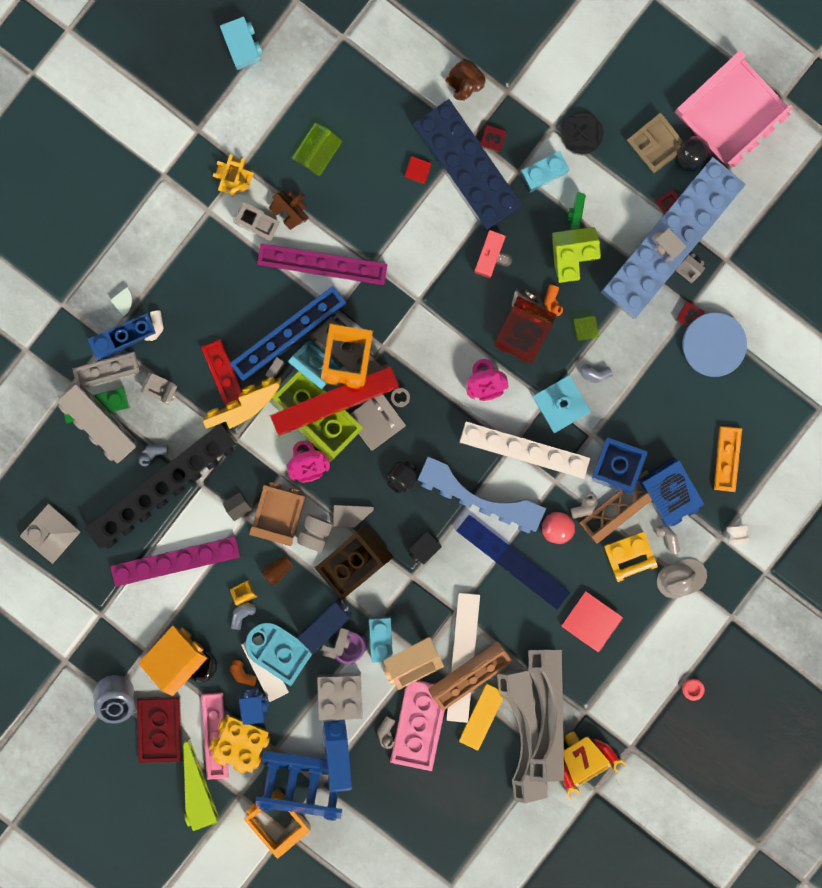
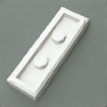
[241,635,289,702]

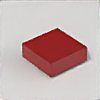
[405,156,432,185]

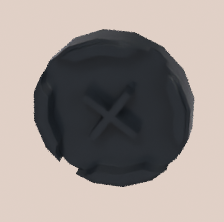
[560,112,604,156]

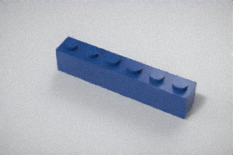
[230,286,347,382]

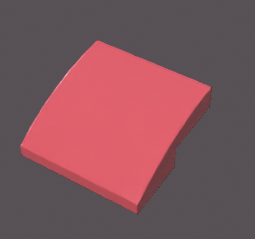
[562,592,623,652]

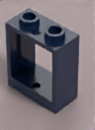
[297,599,351,654]

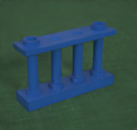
[256,751,342,821]

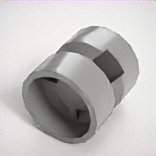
[296,515,333,553]

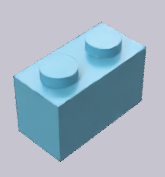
[220,17,263,70]
[520,151,570,193]
[369,616,393,663]

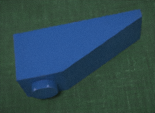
[323,720,352,792]

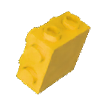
[209,714,270,774]

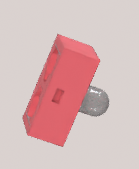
[474,230,512,278]

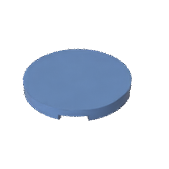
[682,313,747,377]

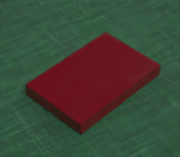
[137,697,182,763]

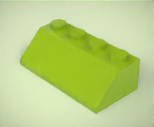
[270,371,363,462]

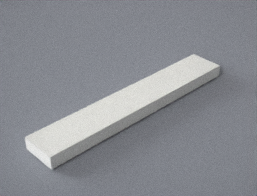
[446,593,480,723]

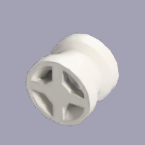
[726,525,750,544]

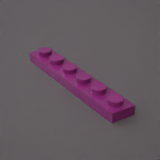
[257,244,388,286]
[110,536,241,587]

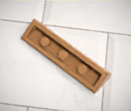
[428,641,513,711]

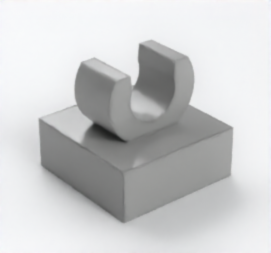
[675,254,705,283]

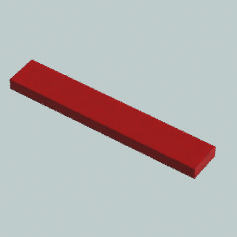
[270,366,399,437]

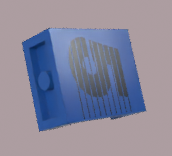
[639,458,704,526]

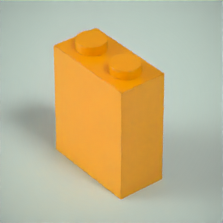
[138,626,207,696]

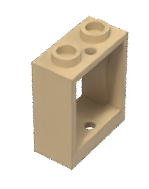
[383,637,444,690]

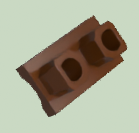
[269,191,309,230]

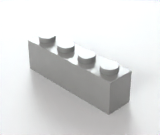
[57,380,138,464]

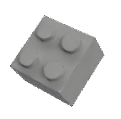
[317,673,363,721]

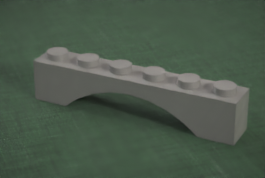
[528,650,564,782]
[497,669,548,803]

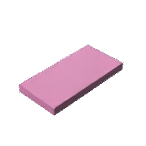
[390,680,445,771]

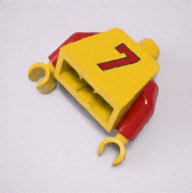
[562,731,626,799]

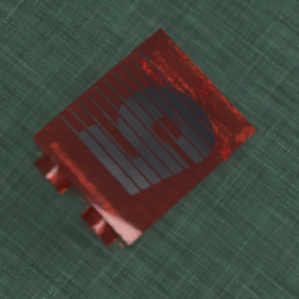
[493,296,557,364]

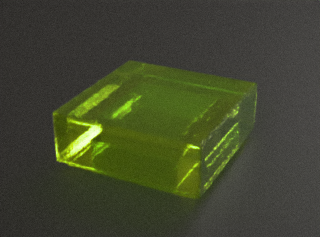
[574,316,599,341]

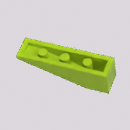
[183,738,219,831]

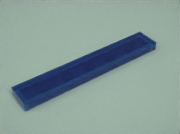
[456,515,570,610]

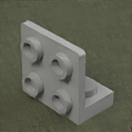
[350,394,406,450]

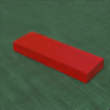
[201,339,243,406]

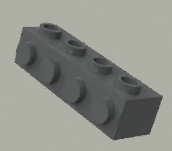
[313,317,388,376]

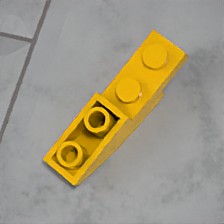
[203,377,282,429]

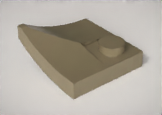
[627,113,683,174]

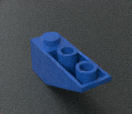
[87,313,156,361]

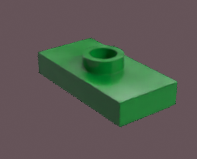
[567,192,586,230]

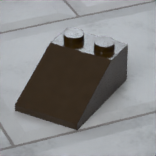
[315,524,394,600]

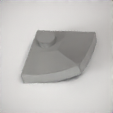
[20,504,81,564]

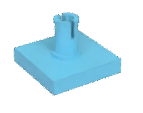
[288,339,343,389]
[532,375,591,433]

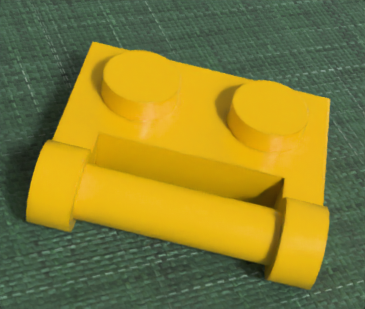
[604,531,658,582]

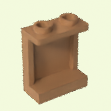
[249,482,306,546]

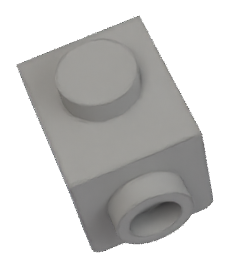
[140,372,177,404]
[320,628,351,659]

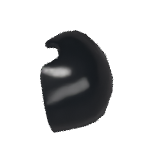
[677,136,711,171]
[189,650,217,682]

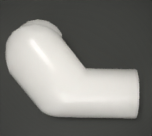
[144,310,164,341]

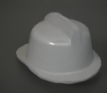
[657,559,707,598]

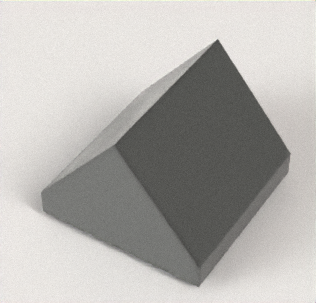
[223,492,252,521]

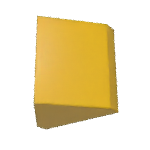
[230,580,257,606]

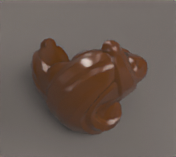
[445,59,486,101]

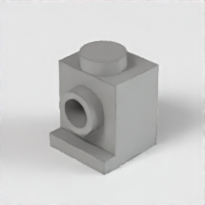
[652,228,686,264]

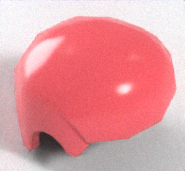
[542,512,575,544]

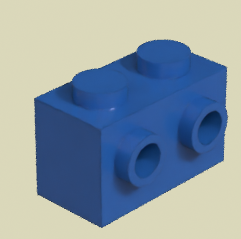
[239,688,270,725]

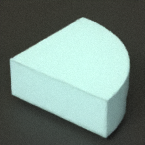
[111,287,132,317]

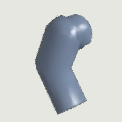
[581,364,613,383]
[138,445,168,466]
[230,602,256,630]

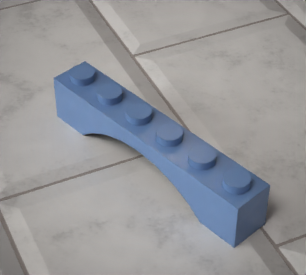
[418,457,546,534]

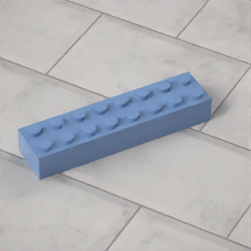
[601,157,746,319]

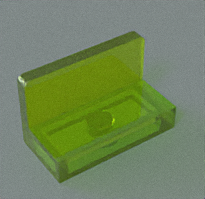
[292,123,342,176]

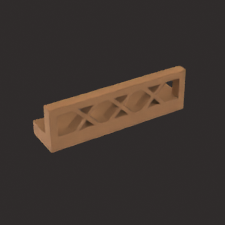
[579,470,652,543]

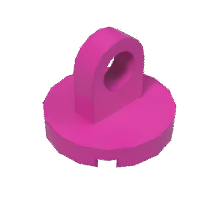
[465,359,509,401]
[287,440,330,483]

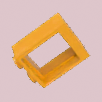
[321,324,373,388]
[244,788,311,859]

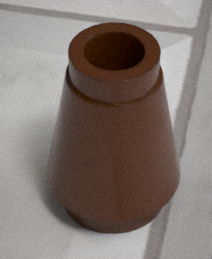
[261,556,293,586]

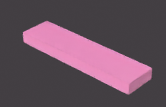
[201,692,229,780]

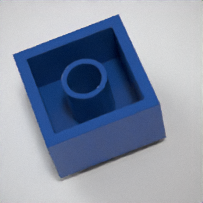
[592,437,648,496]

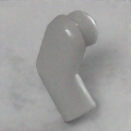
[570,493,598,519]
[655,524,680,554]
[377,715,395,749]

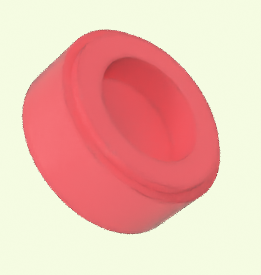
[682,678,704,701]

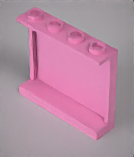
[674,50,793,168]

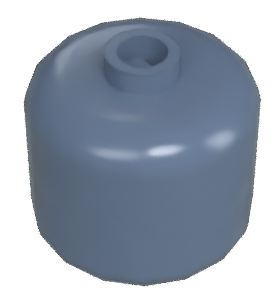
[94,675,135,724]

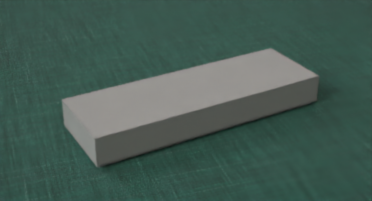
[72,351,141,387]

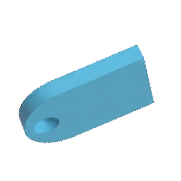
[245,623,312,686]

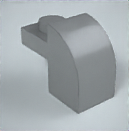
[233,202,280,241]

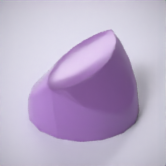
[333,632,368,665]

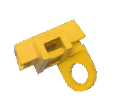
[213,154,254,197]

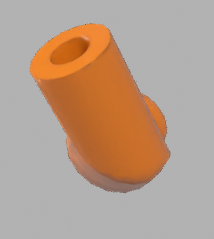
[543,284,563,316]
[230,660,257,687]

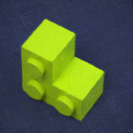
[552,227,600,283]

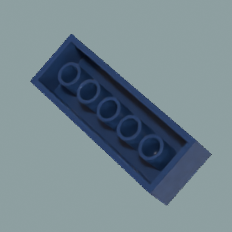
[413,99,522,232]

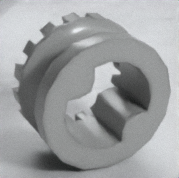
[391,388,410,407]

